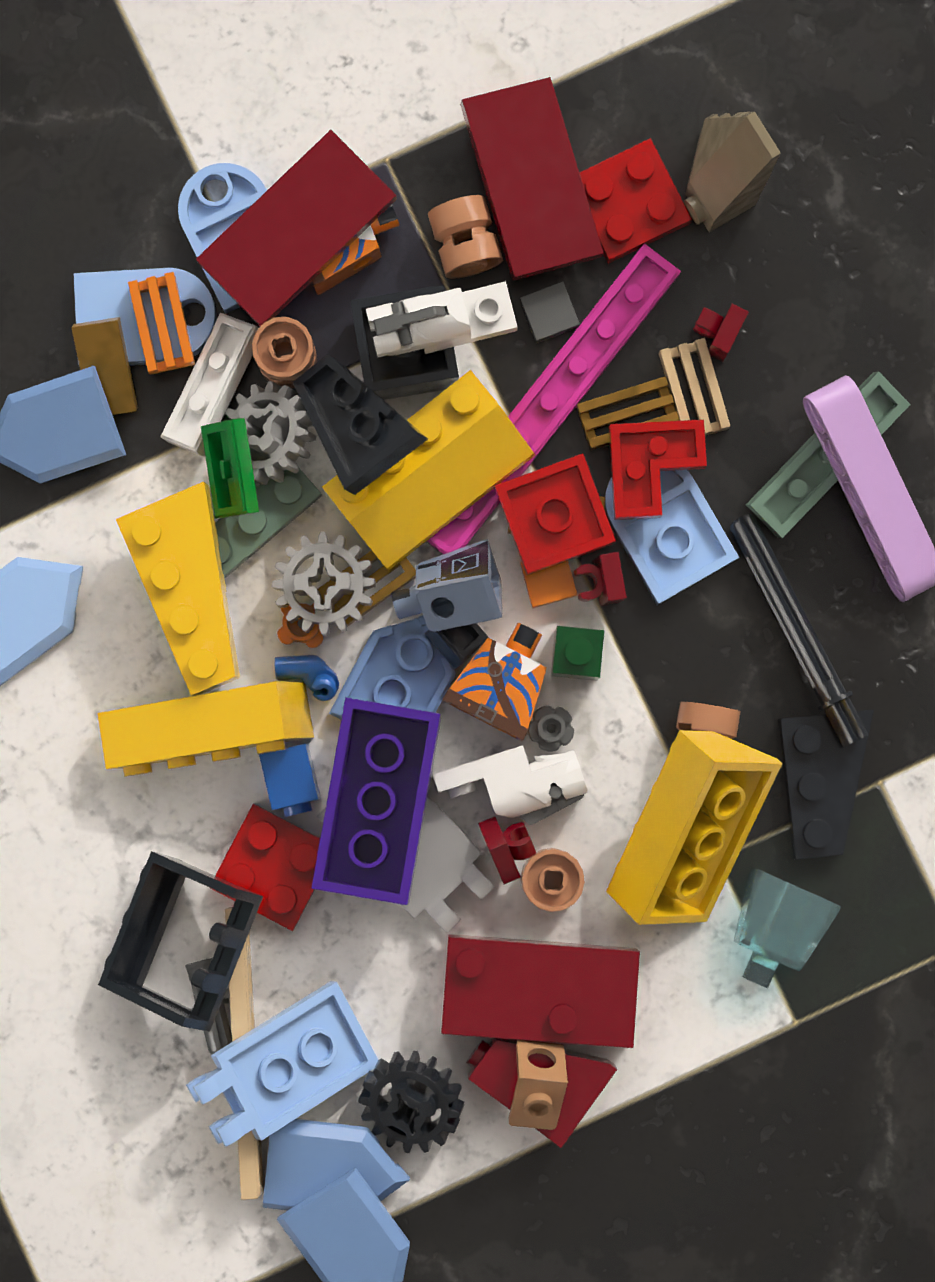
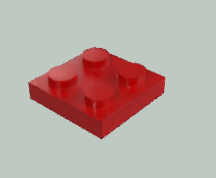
[580,138,692,264]
[494,453,616,575]
[211,804,320,931]

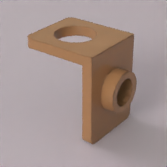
[508,1040,568,1130]

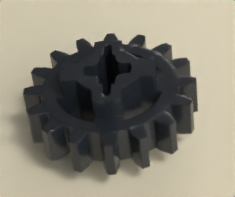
[358,1051,464,1153]

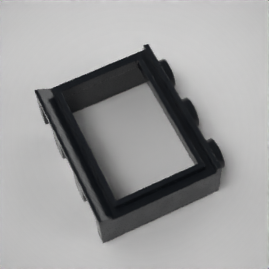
[98,851,263,1032]

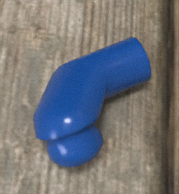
[275,655,339,701]

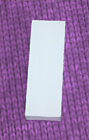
[161,313,259,457]

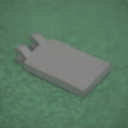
[317,797,495,933]

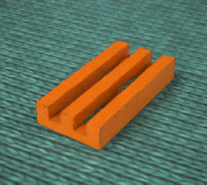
[128,272,195,375]

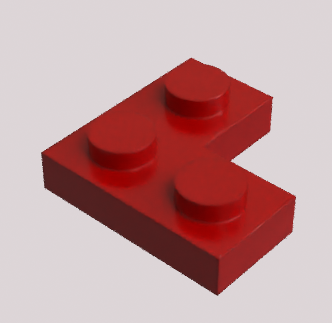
[609,419,707,520]

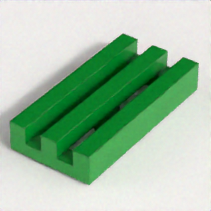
[201,418,259,519]

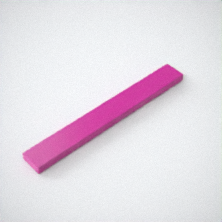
[426,243,681,555]

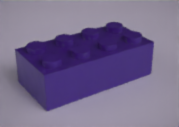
[311,697,441,905]

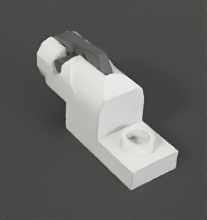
[366,281,518,357]
[433,745,588,825]

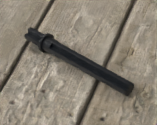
[730,514,868,748]

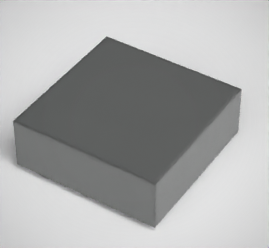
[520,282,580,344]

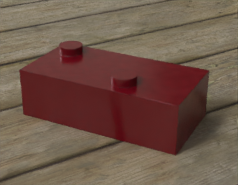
[441,934,640,1048]

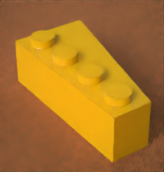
[116,482,240,696]
[97,681,314,777]

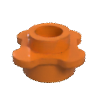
[277,601,324,648]

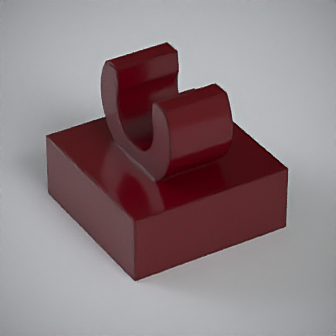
[693,303,749,362]
[573,552,627,606]
[478,816,536,885]

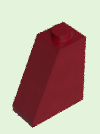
[466,1038,618,1148]

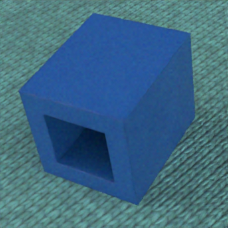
[259,744,321,817]

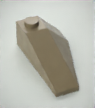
[684,111,781,233]

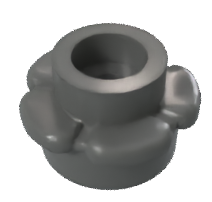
[528,705,574,752]

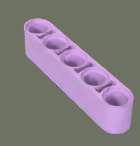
[803,375,935,602]

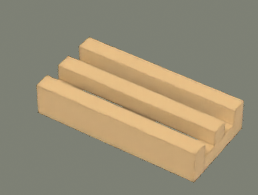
[659,338,730,436]

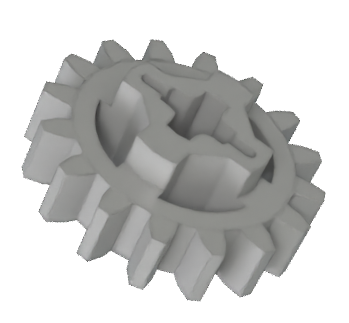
[225,381,317,485]
[272,532,376,636]

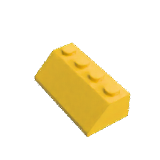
[322,370,535,571]
[606,730,782,925]

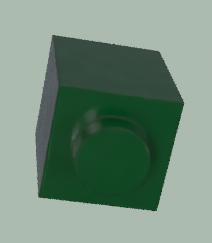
[551,626,604,681]

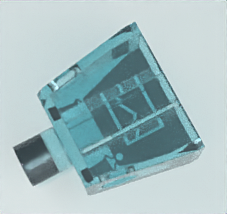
[734,868,841,989]

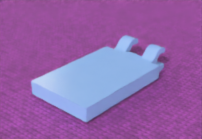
[186,981,378,1146]

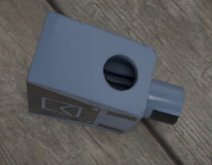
[391,539,502,632]

